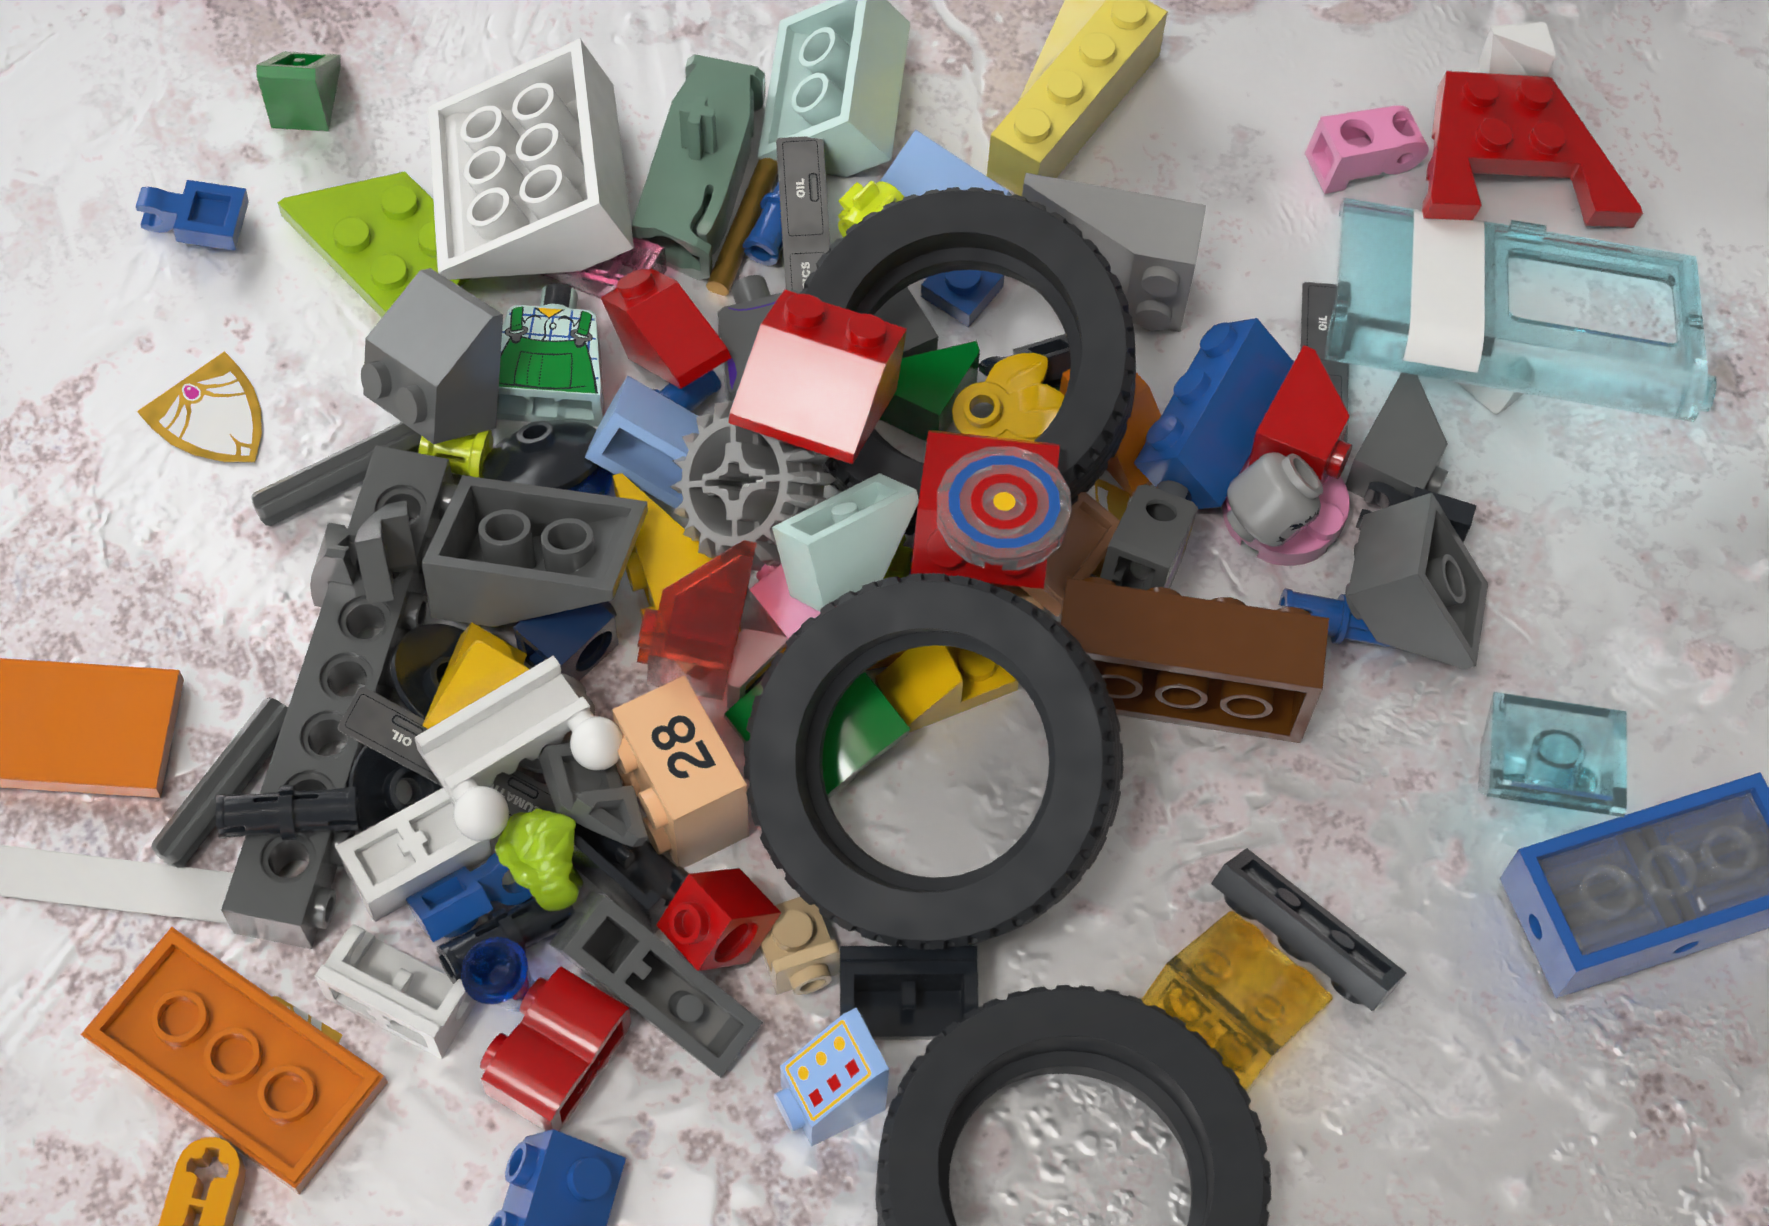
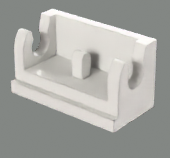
[335,788,492,922]
[315,924,481,1059]

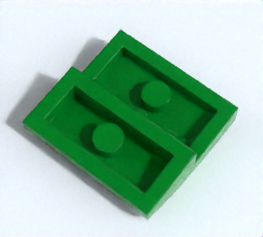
[724,672,910,798]

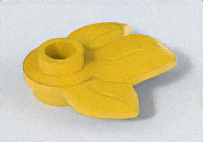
[952,353,1065,441]

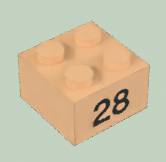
[612,675,749,869]

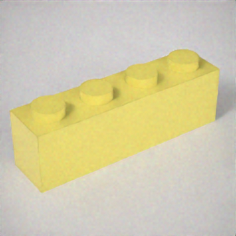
[987,0,1168,196]

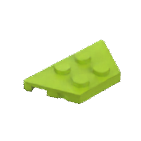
[277,171,471,318]

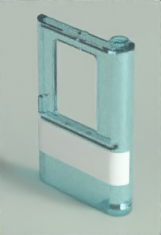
[1325,198,1717,422]

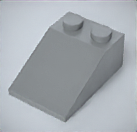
[1022,173,1206,332]

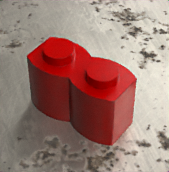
[480,966,631,1131]

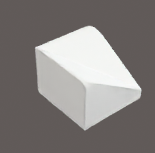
[1478,22,1555,77]

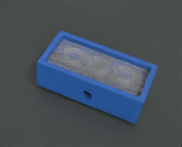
[1500,772,1769,999]

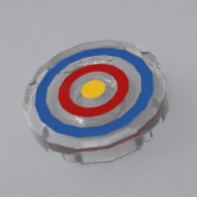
[937,447,1072,570]

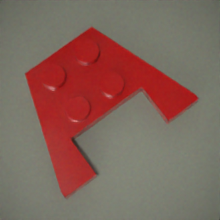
[1422,71,1643,228]

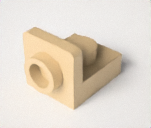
[759,897,840,995]

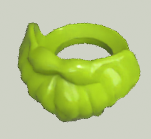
[495,809,583,911]

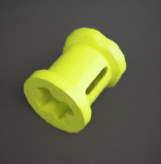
[418,430,494,478]

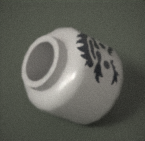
[1227,452,1323,547]

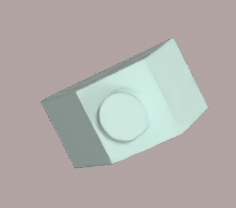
[772,473,919,612]

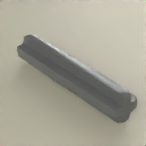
[251,421,421,526]
[151,697,288,868]

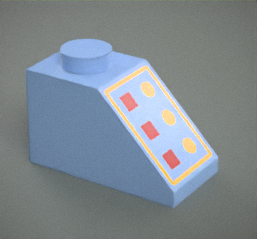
[774,1007,889,1147]

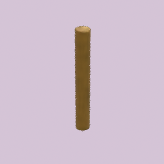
[706,158,778,296]

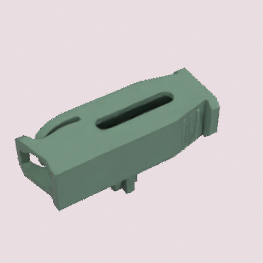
[631,54,766,280]

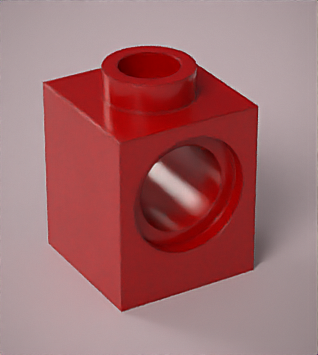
[656,868,782,971]

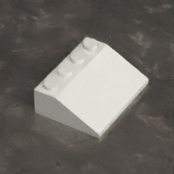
[428,39,634,280]

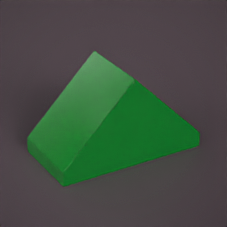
[256,51,341,132]
[879,341,980,442]

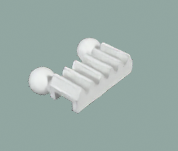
[415,655,622,841]

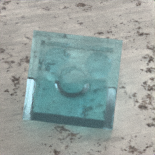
[1478,692,1627,817]

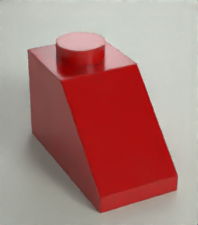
[601,268,732,389]
[1248,345,1352,487]

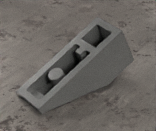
[549,891,763,1077]

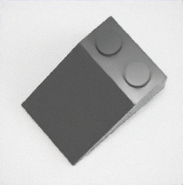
[422,475,648,627]

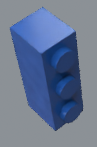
[1134,318,1294,509]

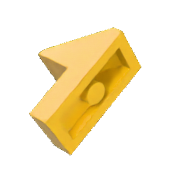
[422,622,529,729]
[875,645,1019,733]

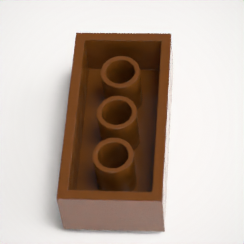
[1059,577,1329,743]

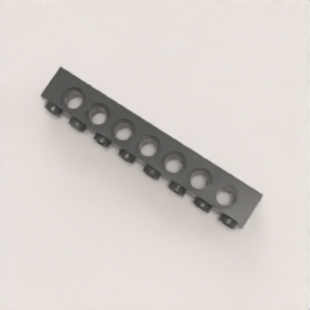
[221,445,458,949]

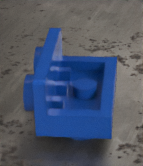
[489,1129,626,1226]

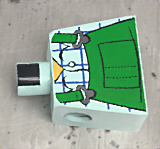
[497,283,605,427]

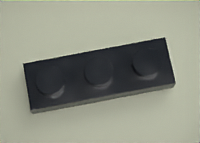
[1211,848,1407,1011]

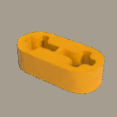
[158,1137,246,1226]

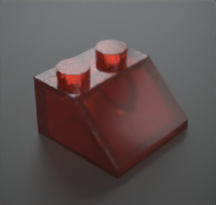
[637,540,757,701]

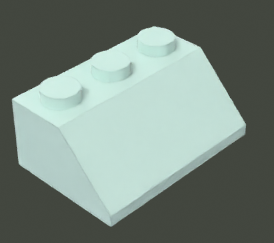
[757,0,910,177]

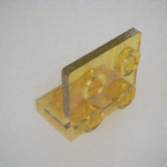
[1142,911,1332,1093]

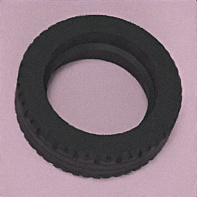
[799,187,1136,536]
[744,573,1124,949]
[875,985,1271,1226]

